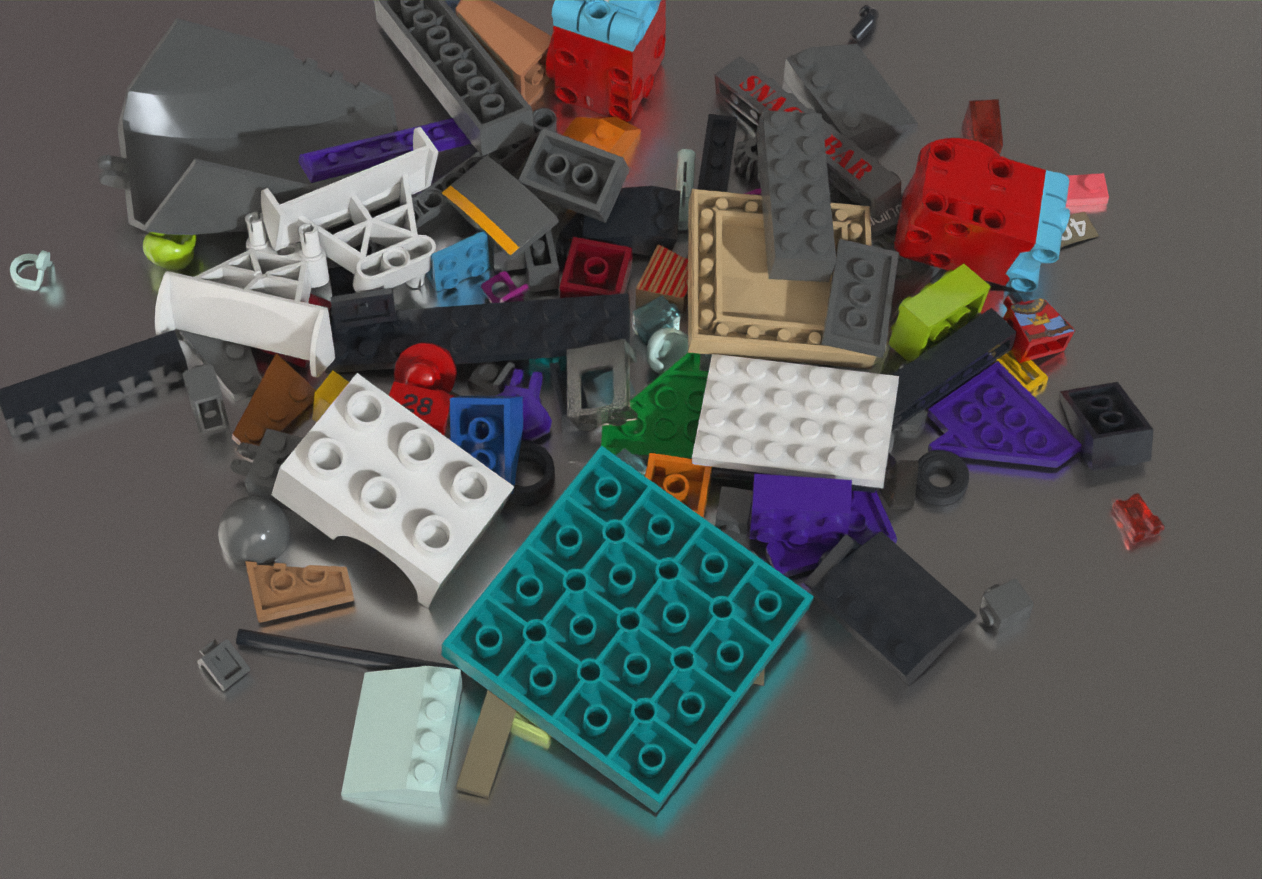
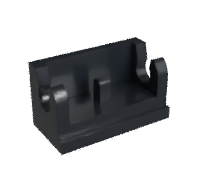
[549,361,593,433]

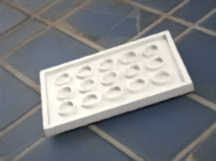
[692,354,899,488]

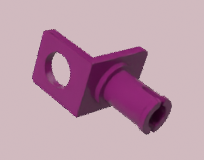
[481,271,529,303]

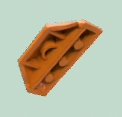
[562,117,641,157]

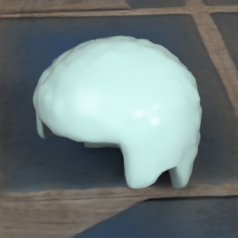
[646,328,688,375]

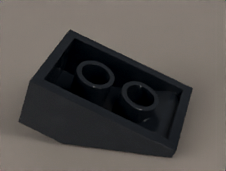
[582,185,681,256]
[1059,382,1154,471]

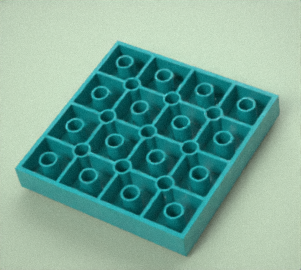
[441,446,814,813]

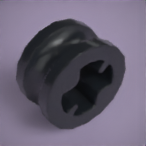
[555,237,573,264]

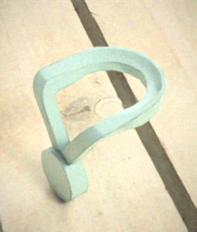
[10,250,53,291]

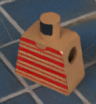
[636,245,688,314]

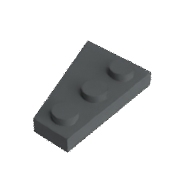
[180,330,261,401]

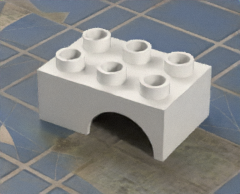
[271,373,514,608]

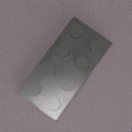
[821,239,899,358]

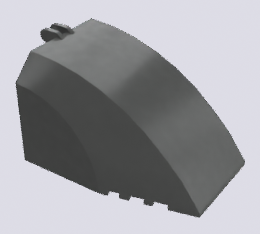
[97,18,398,235]

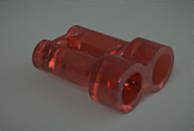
[1112,493,1165,544]

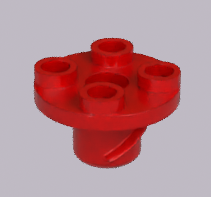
[394,342,457,394]

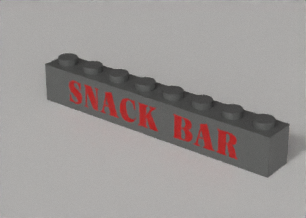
[714,56,901,219]

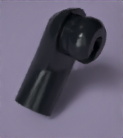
[849,5,879,42]

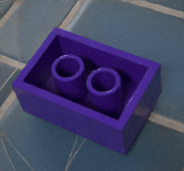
[750,473,852,547]

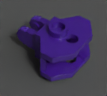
[496,369,552,442]

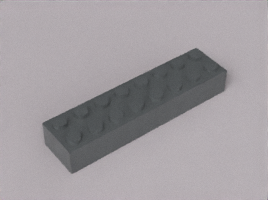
[374,0,534,156]

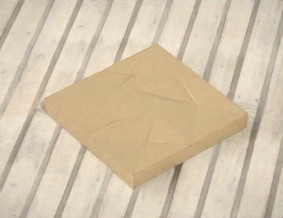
[688,189,876,369]

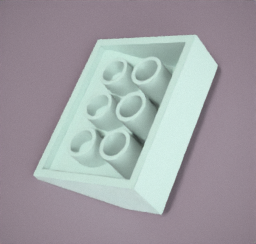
[341,666,463,808]

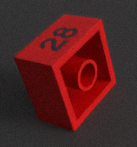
[389,381,454,440]

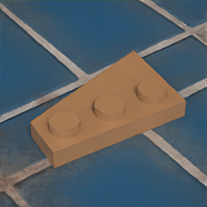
[245,561,354,623]

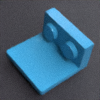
[425,231,490,293]

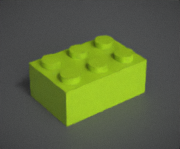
[888,264,991,362]

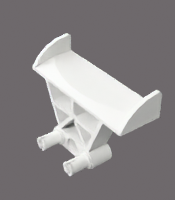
[261,127,439,293]
[155,212,335,378]

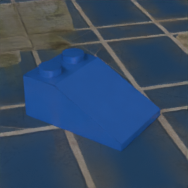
[450,395,523,494]

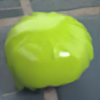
[143,232,196,271]

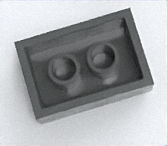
[518,128,630,223]

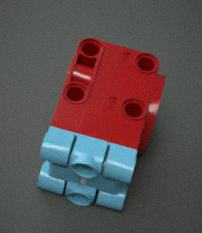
[546,0,666,122]
[894,138,1070,292]

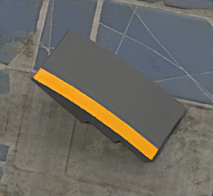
[442,155,559,261]

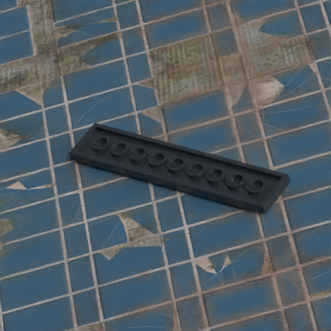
[325,293,630,373]

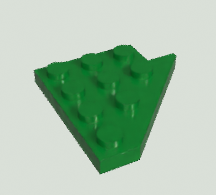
[601,353,709,460]

